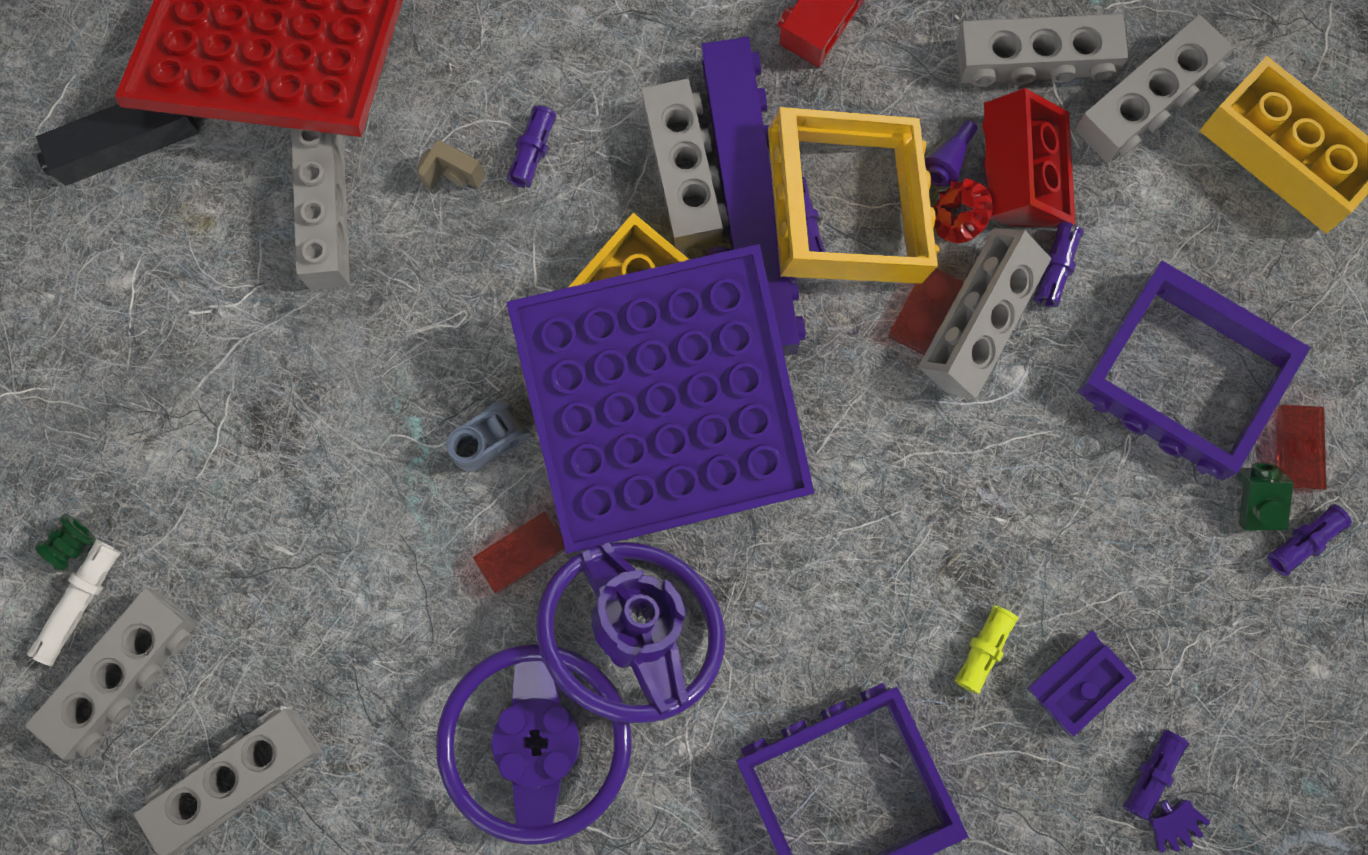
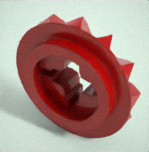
[931,178,993,244]

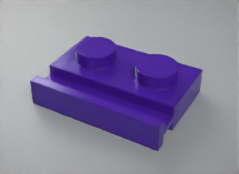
[1026,630,1137,737]

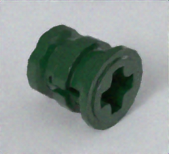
[35,513,96,571]

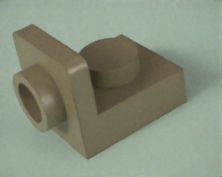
[417,139,486,190]

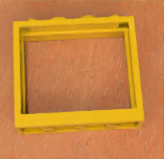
[768,107,940,284]

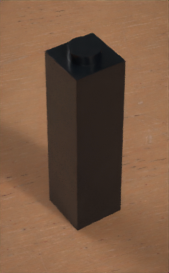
[36,104,199,186]

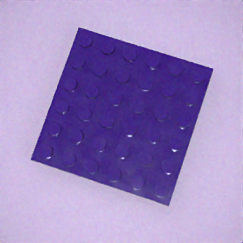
[506,244,815,554]

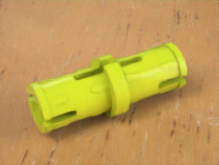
[954,605,1019,695]

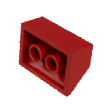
[982,88,1075,227]

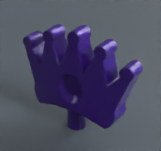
[1149,799,1210,853]

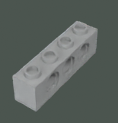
[956,14,1128,86]
[1074,15,1234,164]
[641,78,729,251]
[291,128,350,290]
[918,228,1051,399]
[25,588,198,760]
[133,707,324,855]

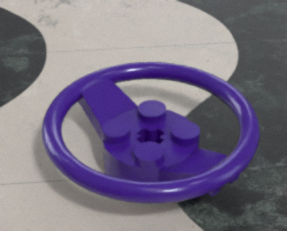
[536,542,725,723]
[436,644,632,845]

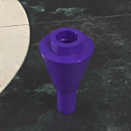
[925,120,978,187]

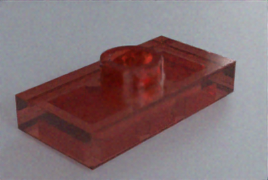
[1276,404,1327,492]
[472,511,565,594]

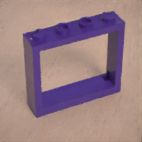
[1076,260,1311,481]
[736,683,969,855]

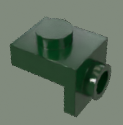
[1236,462,1294,530]

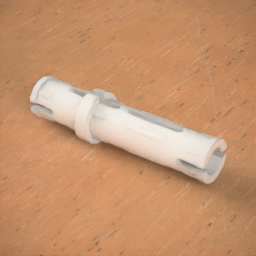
[27,540,121,666]

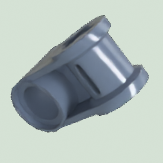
[446,399,531,472]

